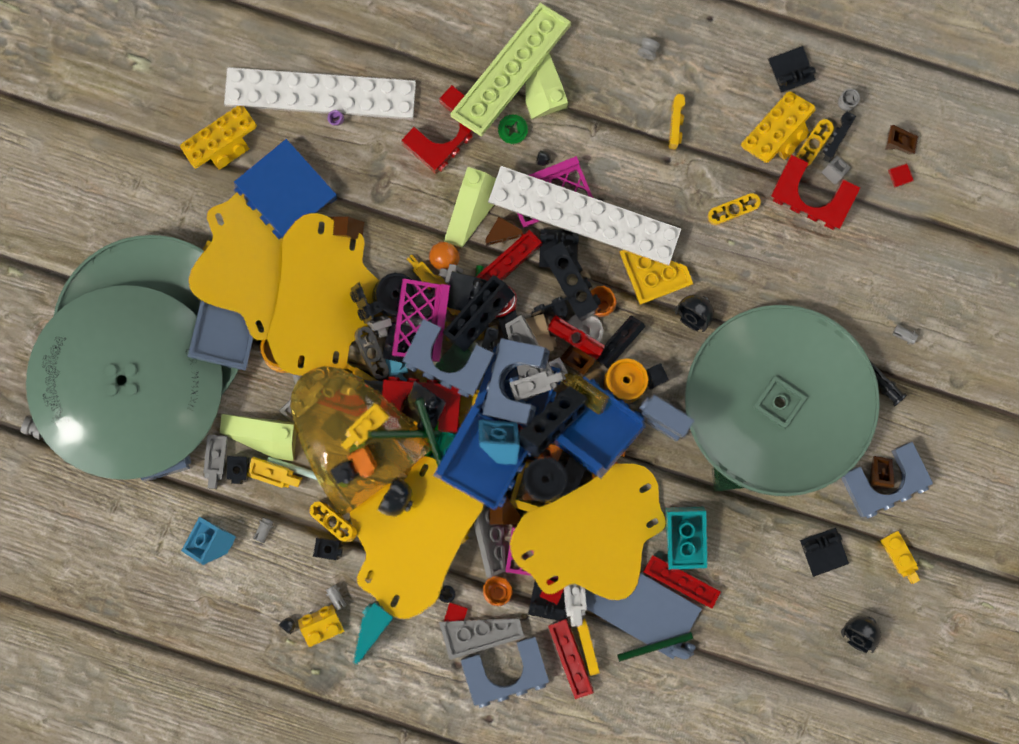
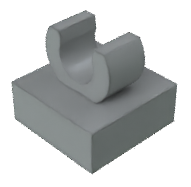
[439,264,463,284]
[367,315,392,338]

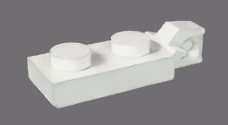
[564,584,587,627]

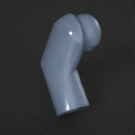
[669,643,696,659]

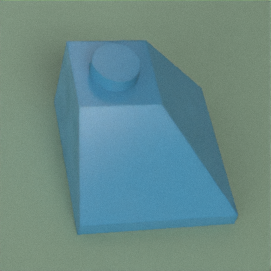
[478,420,519,465]
[181,517,236,565]

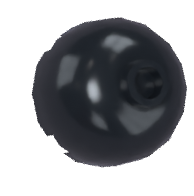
[675,294,714,332]
[378,477,413,516]
[841,616,881,653]

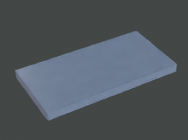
[188,300,257,370]
[585,573,702,659]

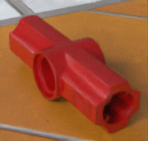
[547,315,605,359]

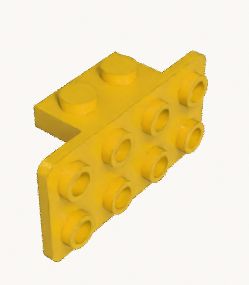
[741,91,816,163]
[180,106,257,170]

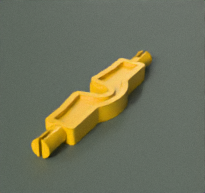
[406,254,461,316]

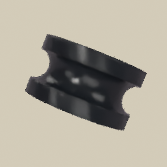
[438,585,456,603]

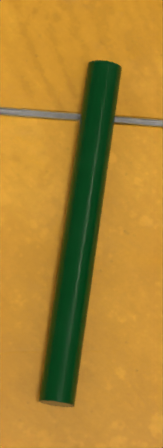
[415,398,443,466]
[367,430,440,438]
[617,632,694,662]

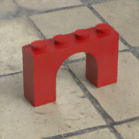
[401,85,474,174]
[770,155,860,230]
[380,377,461,433]

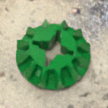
[498,114,528,145]

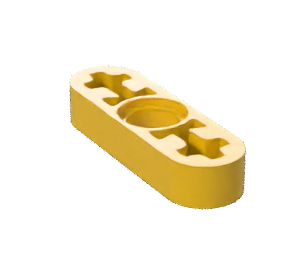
[796,119,834,168]
[707,193,761,226]
[310,502,357,542]
[577,619,600,676]

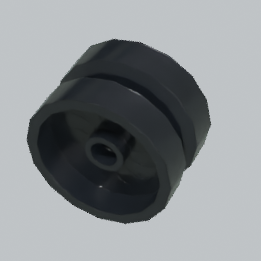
[372,273,417,317]
[523,457,567,502]

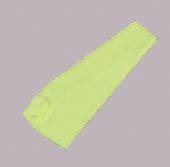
[525,53,568,120]
[444,167,496,248]
[220,414,298,461]

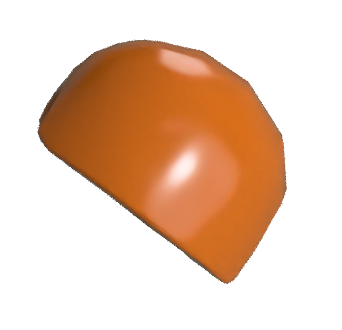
[429,242,460,270]
[591,286,616,317]
[483,576,512,606]

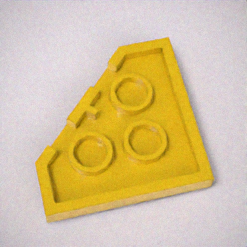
[619,250,693,305]

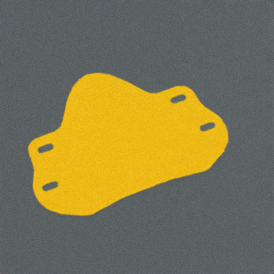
[189,193,283,340]
[268,213,392,376]
[349,456,483,619]
[510,464,666,600]

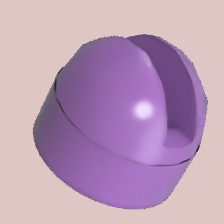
[328,110,344,126]

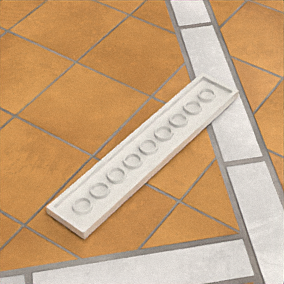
[224,67,416,119]
[488,166,681,265]

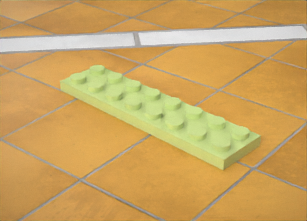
[451,3,571,137]

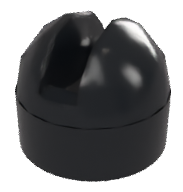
[536,150,551,166]
[279,618,296,635]

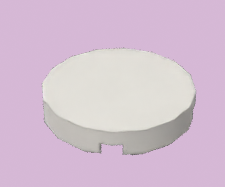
[568,315,603,349]

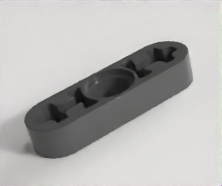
[355,327,389,379]

